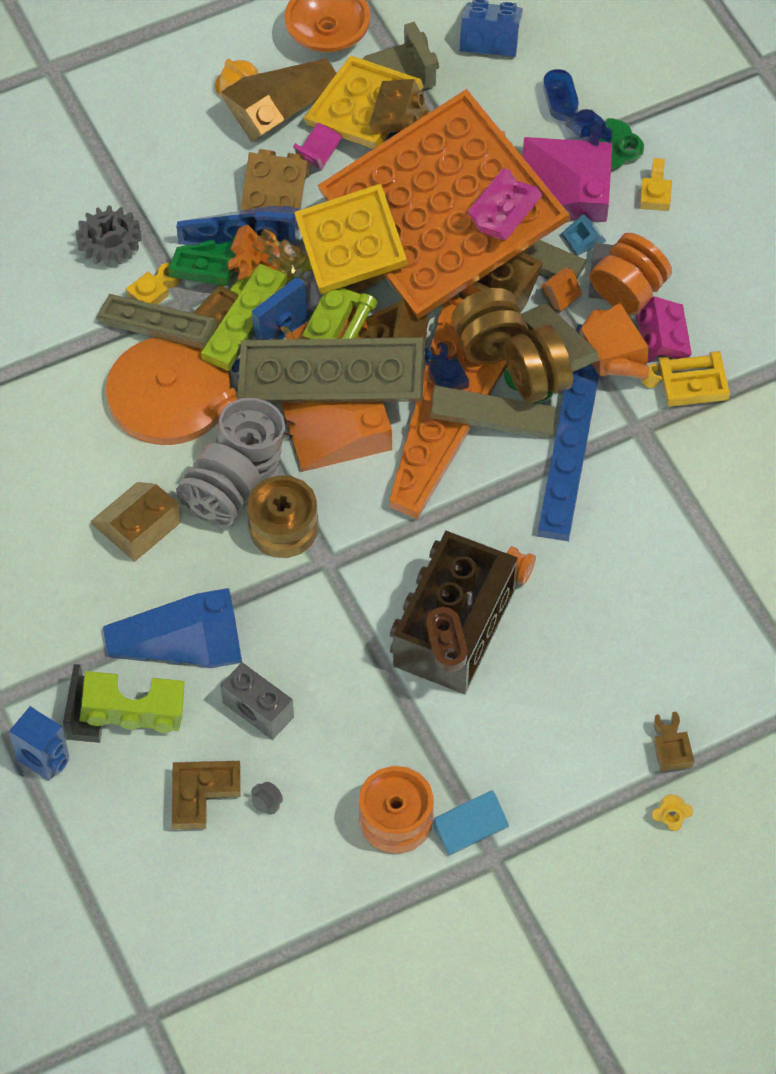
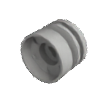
[216,398,285,481]
[176,443,261,528]

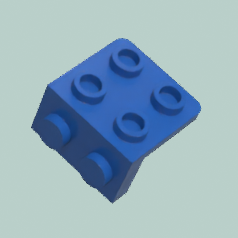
[459,0,523,57]

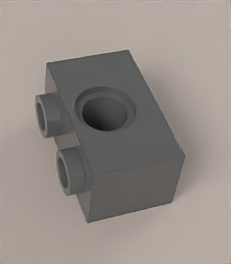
[220,662,294,740]

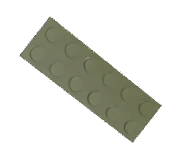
[237,337,425,403]

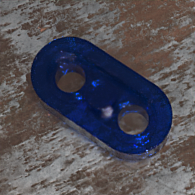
[543,69,579,121]

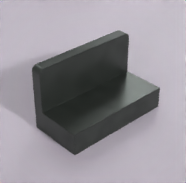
[63,664,103,743]

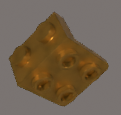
[369,79,431,133]
[241,149,312,210]

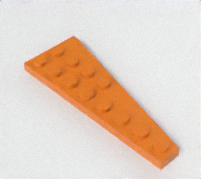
[389,296,528,519]

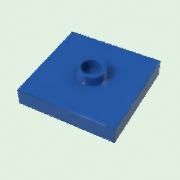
[252,277,308,340]

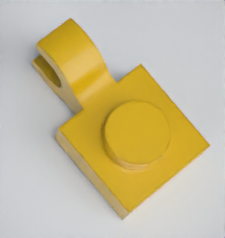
[640,158,672,211]

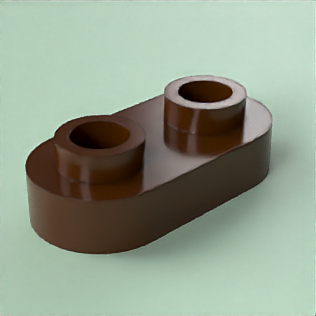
[426,607,467,672]

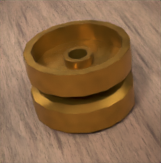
[452,288,529,364]
[504,324,573,404]
[247,475,318,558]

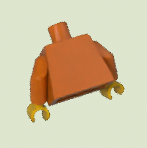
[580,303,663,388]

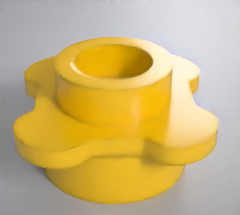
[652,794,693,831]

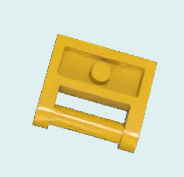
[658,351,730,407]

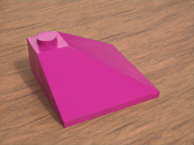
[522,137,612,222]

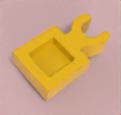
[126,262,181,305]

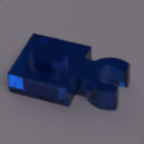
[566,109,613,146]
[425,342,469,390]

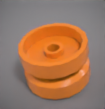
[359,766,434,854]

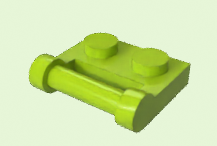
[302,288,378,339]

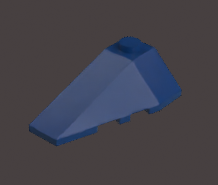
[176,206,300,255]
[103,588,242,669]

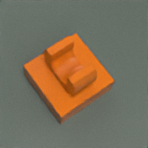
[541,267,582,311]

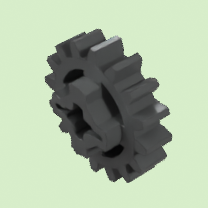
[75,205,142,266]

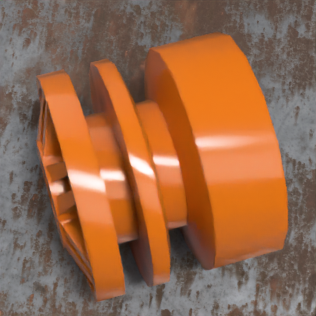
[590,233,672,315]

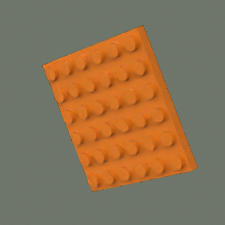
[317,89,570,320]

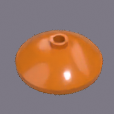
[285,0,370,52]

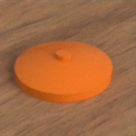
[106,337,230,445]

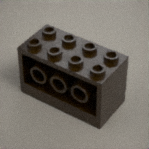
[390,530,518,695]

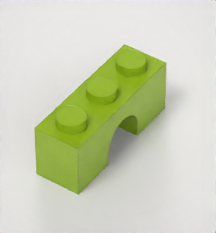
[79,671,185,733]

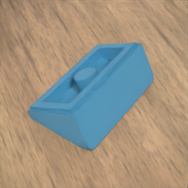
[433,790,509,856]

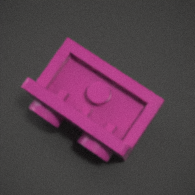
[468,168,542,241]
[636,296,692,363]

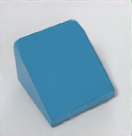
[561,214,607,255]

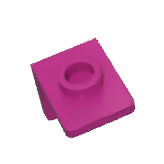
[293,123,342,170]

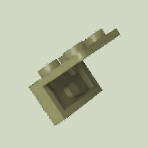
[363,22,439,90]

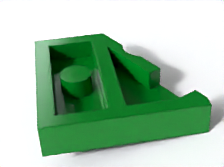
[168,235,236,286]

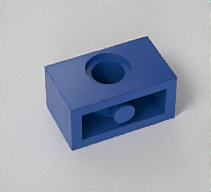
[9,706,69,781]

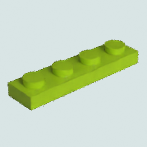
[201,264,287,371]

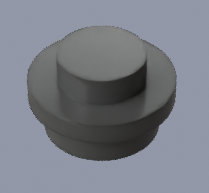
[251,782,283,814]

